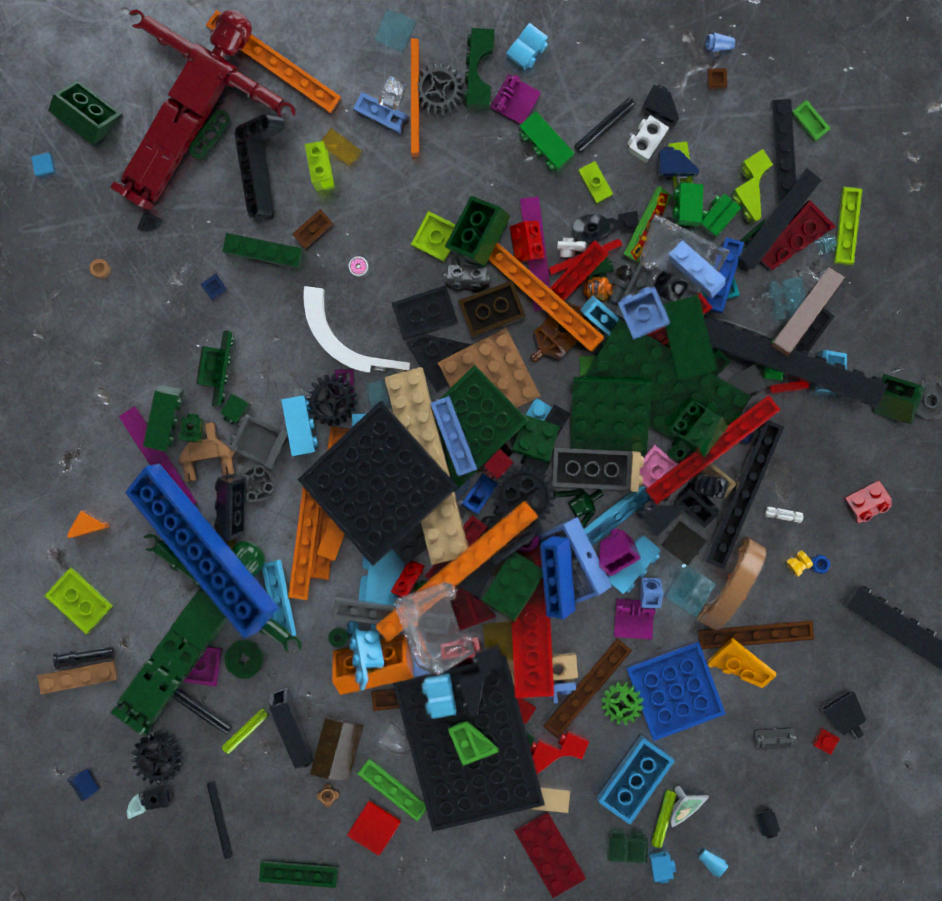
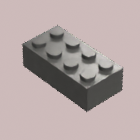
[551,448,632,491]

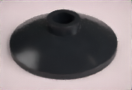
[572,214,611,243]

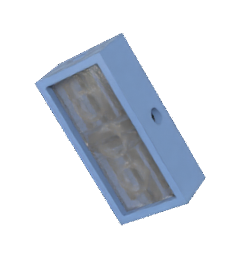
[538,517,612,604]

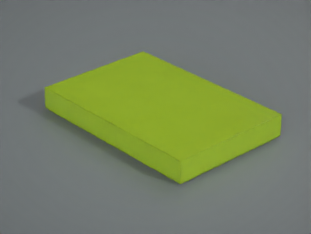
[44,567,113,635]

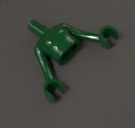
[551,489,604,529]

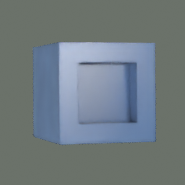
[639,578,663,608]

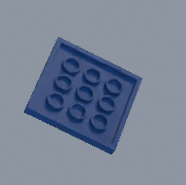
[626,641,726,741]

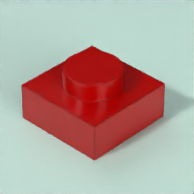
[812,728,840,755]

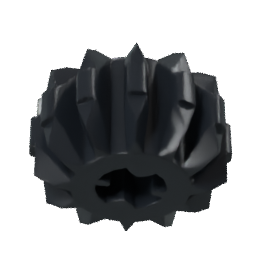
[694,473,728,498]

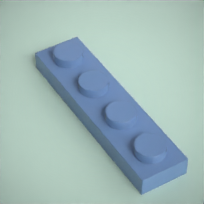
[430,396,477,476]

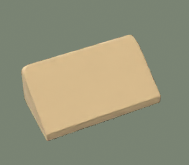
[530,788,570,813]

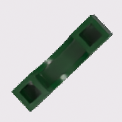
[463,28,495,110]
[222,233,304,270]

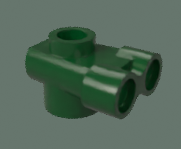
[667,438,694,464]

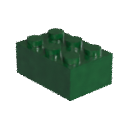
[445,196,510,267]
[482,552,543,623]

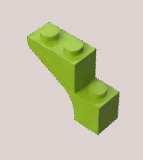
[732,149,773,225]

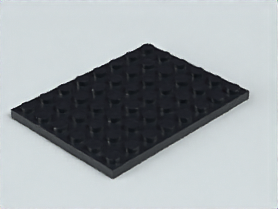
[393,654,545,832]

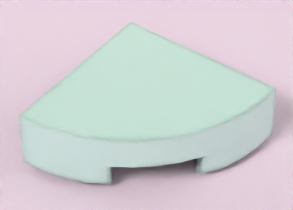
[127,793,147,819]

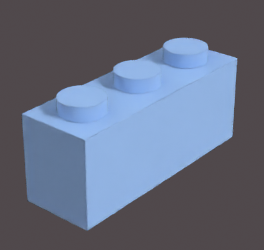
[669,240,726,299]

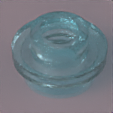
[822,232,837,251]

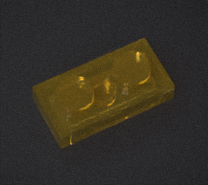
[321,128,362,167]

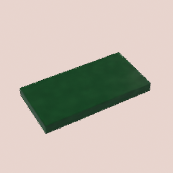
[662,295,717,381]

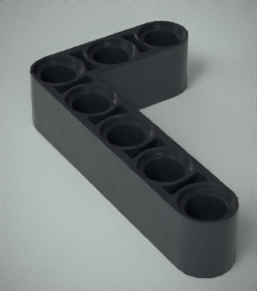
[235,114,284,218]

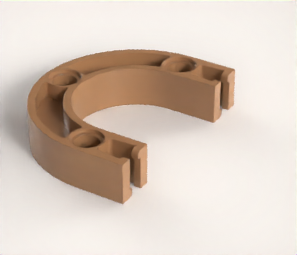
[695,537,766,631]

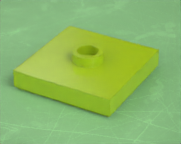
[411,211,455,263]

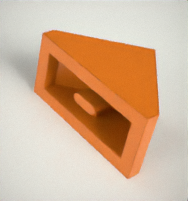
[67,511,110,538]

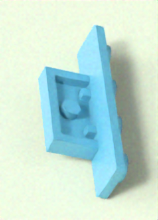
[347,621,384,690]

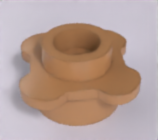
[316,784,339,807]

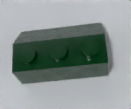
[48,80,122,145]

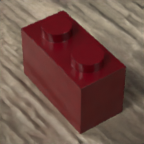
[483,449,514,479]

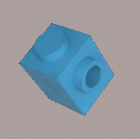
[649,851,676,884]

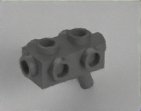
[444,256,491,291]

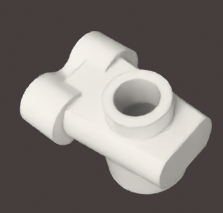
[557,238,589,258]

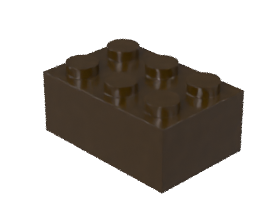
[458,280,526,339]

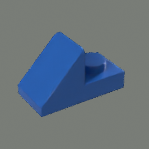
[461,473,498,515]

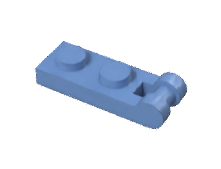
[353,92,409,134]

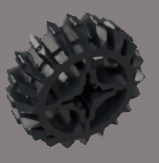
[306,374,358,426]
[131,732,184,785]

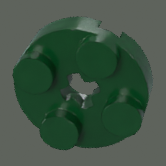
[224,640,264,679]

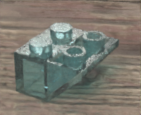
[663,564,716,617]

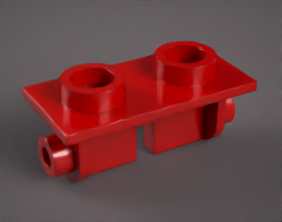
[391,560,425,601]

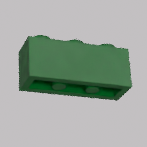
[518,111,575,172]

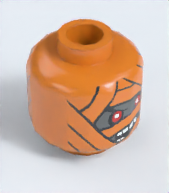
[583,277,613,302]

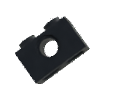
[676,482,719,528]

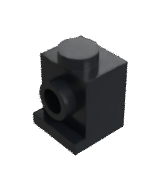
[140,784,172,810]

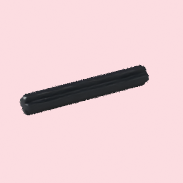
[574,97,636,153]
[172,688,232,735]

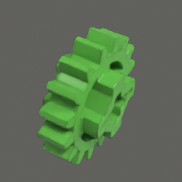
[601,682,644,725]

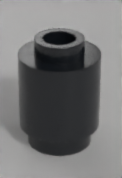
[756,808,781,839]

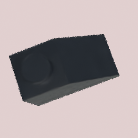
[641,84,679,126]

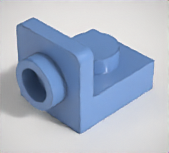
[549,681,576,704]

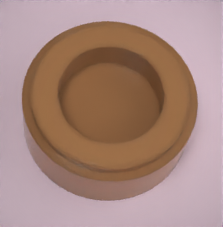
[89,259,110,278]

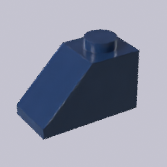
[658,147,699,177]

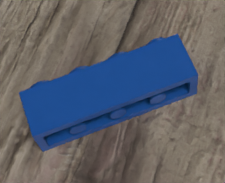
[540,536,576,619]

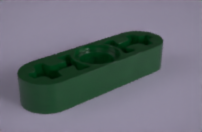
[189,110,231,159]

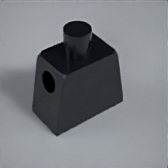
[819,690,866,740]

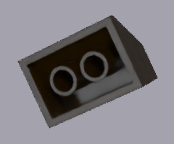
[310,715,364,781]

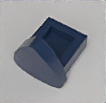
[67,769,99,801]

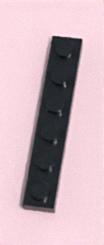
[771,99,796,205]

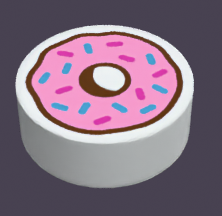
[349,257,368,276]

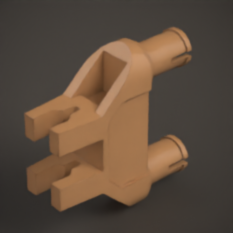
[178,422,235,482]

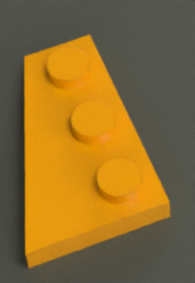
[706,638,776,688]

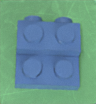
[618,287,670,339]

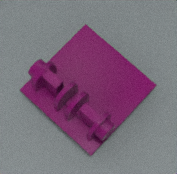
[490,74,541,124]
[614,598,656,639]

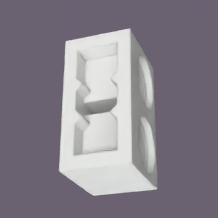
[627,115,669,163]

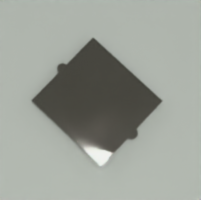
[661,521,706,566]

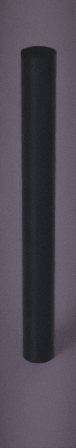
[206,781,232,859]

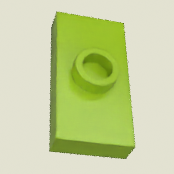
[578,161,613,204]

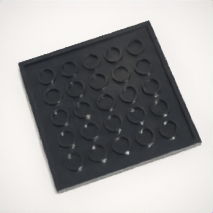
[297,400,459,566]

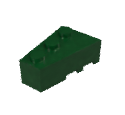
[143,385,183,452]

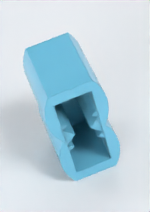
[506,23,548,70]
[422,674,457,718]

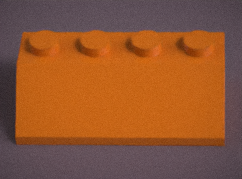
[332,634,414,695]

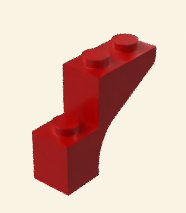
[531,730,589,774]

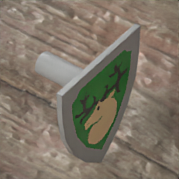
[670,786,709,827]

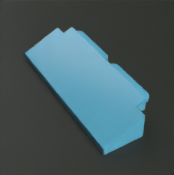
[359,549,406,634]

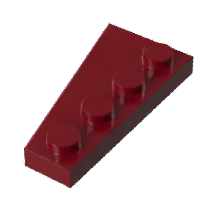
[761,200,836,270]

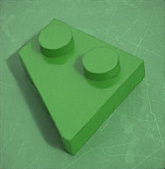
[448,721,498,765]

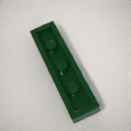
[259,861,338,888]

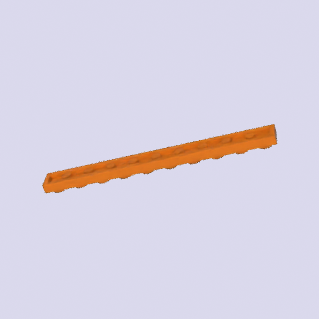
[375,501,538,642]

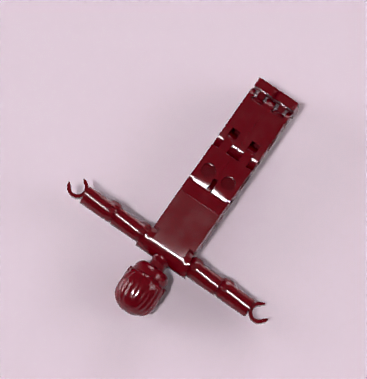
[110,9,296,210]

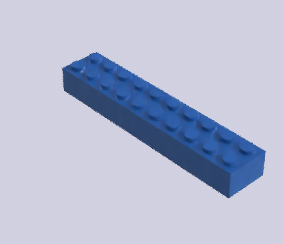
[125,463,279,638]

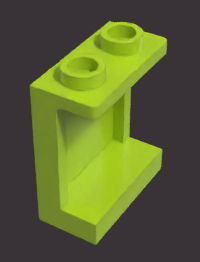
[305,141,335,191]

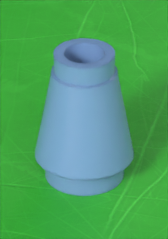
[705,32,735,52]

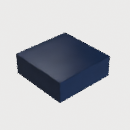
[200,273,228,300]

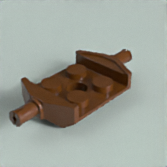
[530,302,591,363]

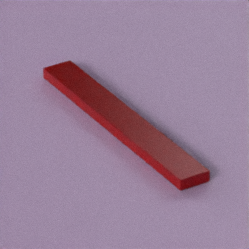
[645,395,780,505]

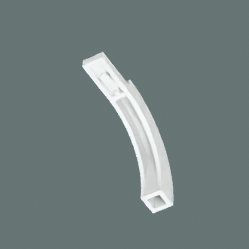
[303,286,411,374]

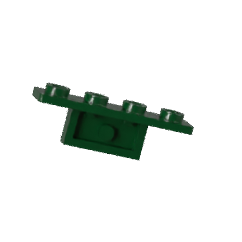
[196,330,234,407]

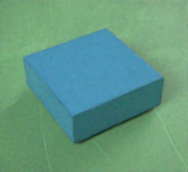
[31,153,55,176]

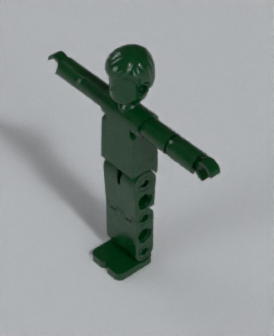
[111,534,302,735]

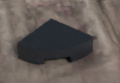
[137,211,163,232]

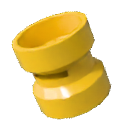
[786,550,813,577]

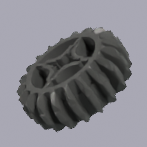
[418,63,464,115]

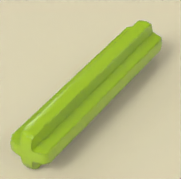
[222,709,269,754]
[652,791,676,848]

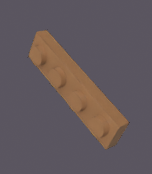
[37,660,118,694]

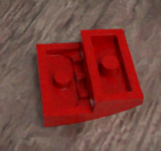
[347,801,401,856]

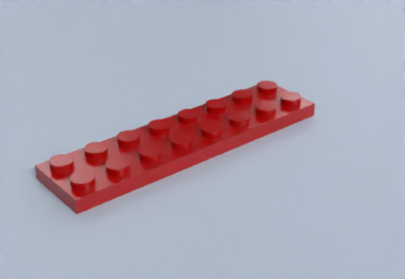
[512,541,554,698]

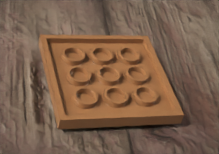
[437,328,540,408]

